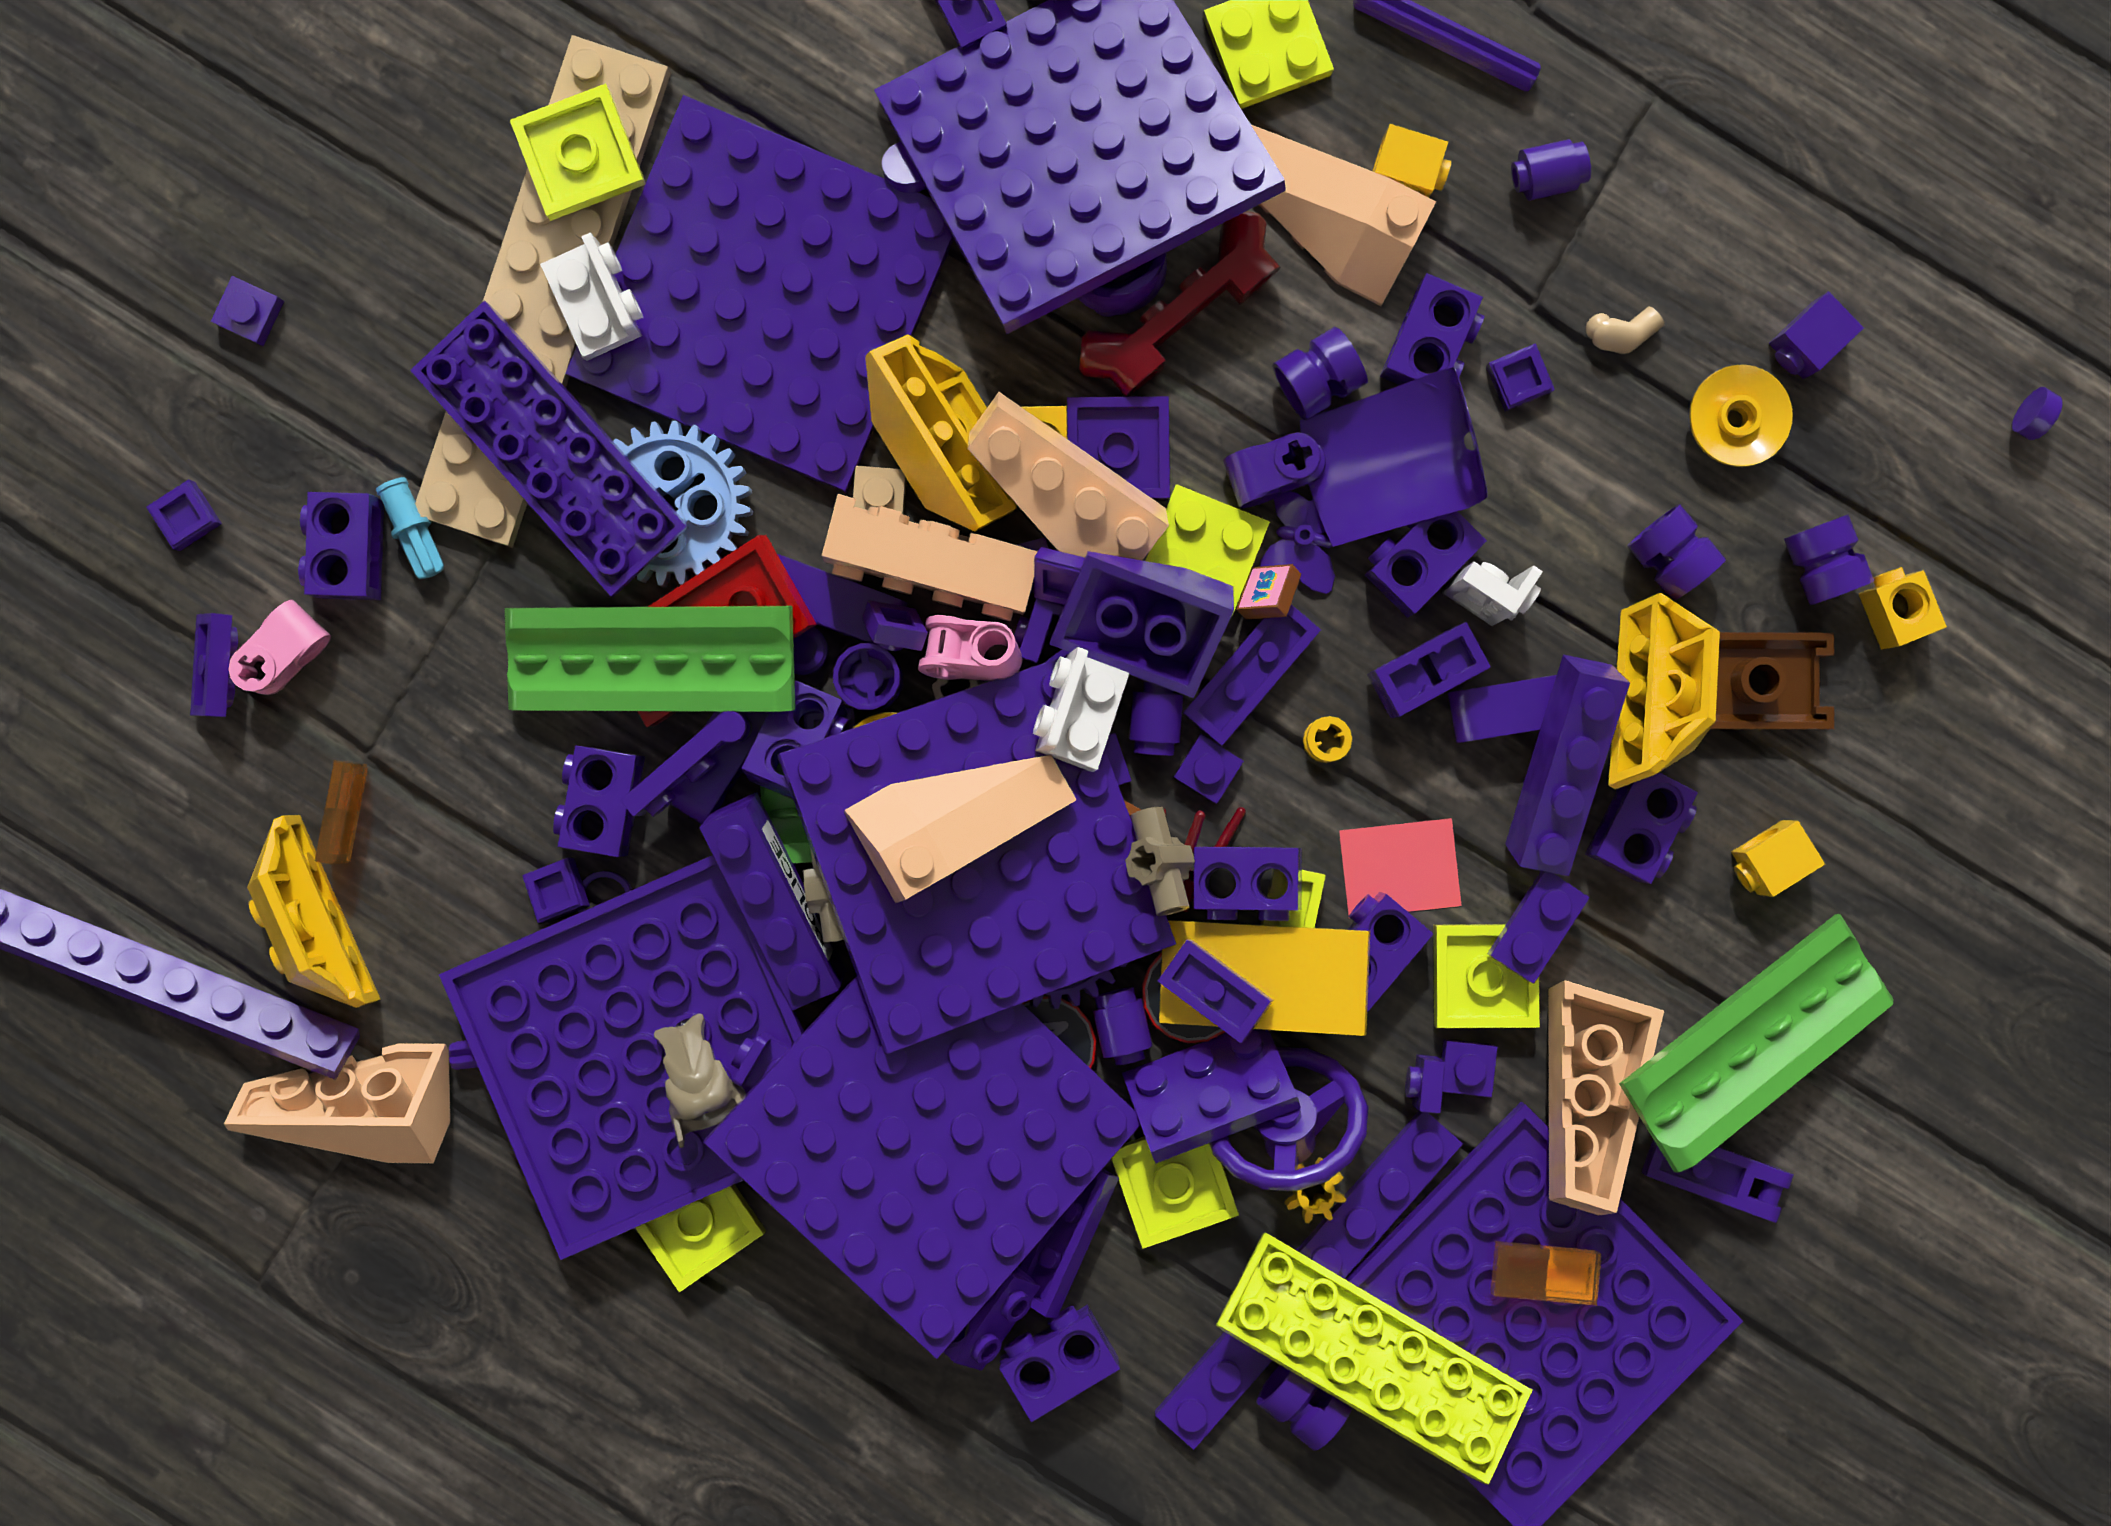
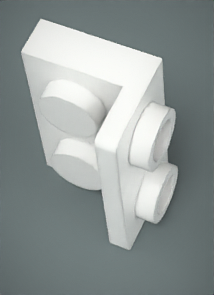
[540,232,643,361]
[1442,562,1543,626]
[1033,647,1129,772]

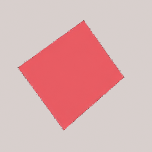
[1339,818,1462,915]

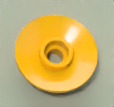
[1689,365,1793,467]

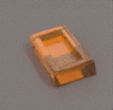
[315,760,368,865]
[1491,1241,1601,1306]

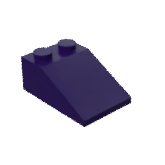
[1050,551,1234,698]

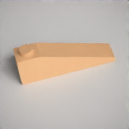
[1251,125,1436,306]
[844,755,1077,903]
[224,1044,450,1163]

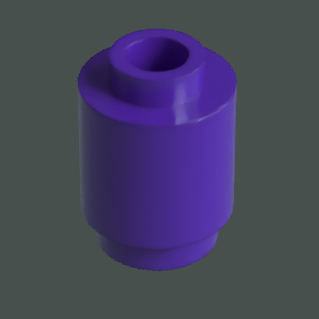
[1511,139,1591,201]
[1129,682,1183,755]
[1092,987,1153,1065]

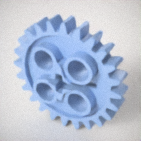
[613,421,753,587]

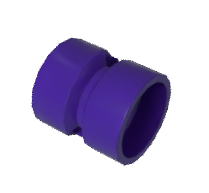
[1272,327,1368,421]
[1627,504,1726,601]
[1784,514,1875,605]
[833,643,904,712]
[1257,1365,1352,1451]

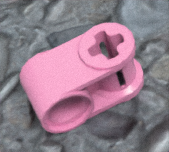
[228,600,331,695]
[918,615,1022,681]

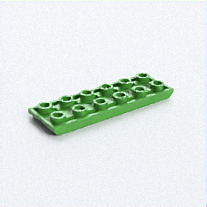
[505,606,795,712]
[1619,914,1893,1173]

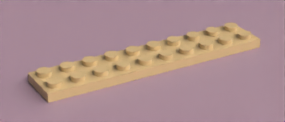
[415,35,671,548]

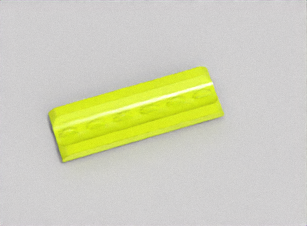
[1216,1232,1533,1485]

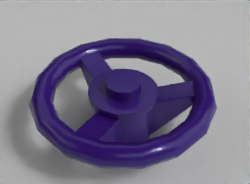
[1209,1047,1368,1191]

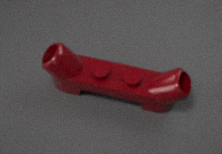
[1079,211,1281,397]

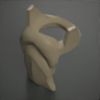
[654,1013,746,1148]

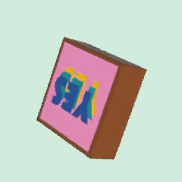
[1236,564,1301,619]

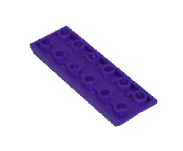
[410,300,689,597]

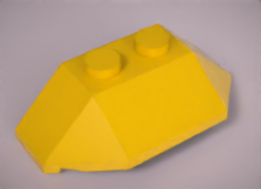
[865,335,1017,532]
[1608,593,1720,789]
[247,815,380,1008]

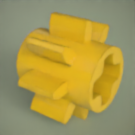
[1284,1157,1346,1224]

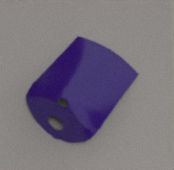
[1300,367,1488,547]

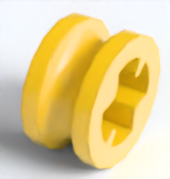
[1303,716,1352,763]

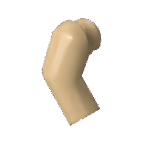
[1586,306,1664,354]

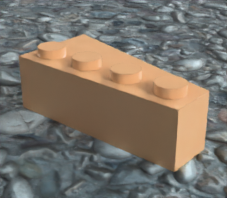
[968,392,1169,560]
[822,494,1038,621]
[1548,980,1664,1216]

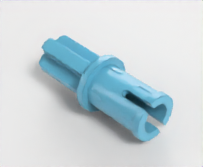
[376,477,444,579]

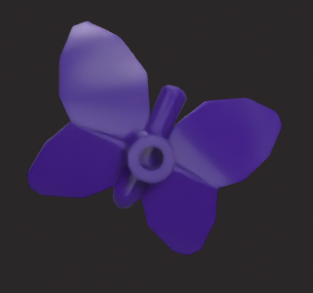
[1260,491,1335,594]

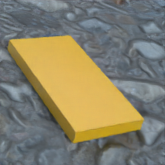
[1159,920,1370,1036]

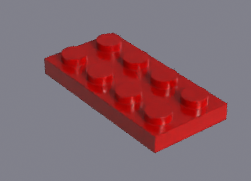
[638,535,817,727]

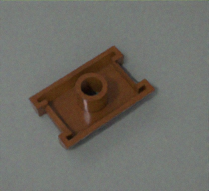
[1710,632,1834,729]

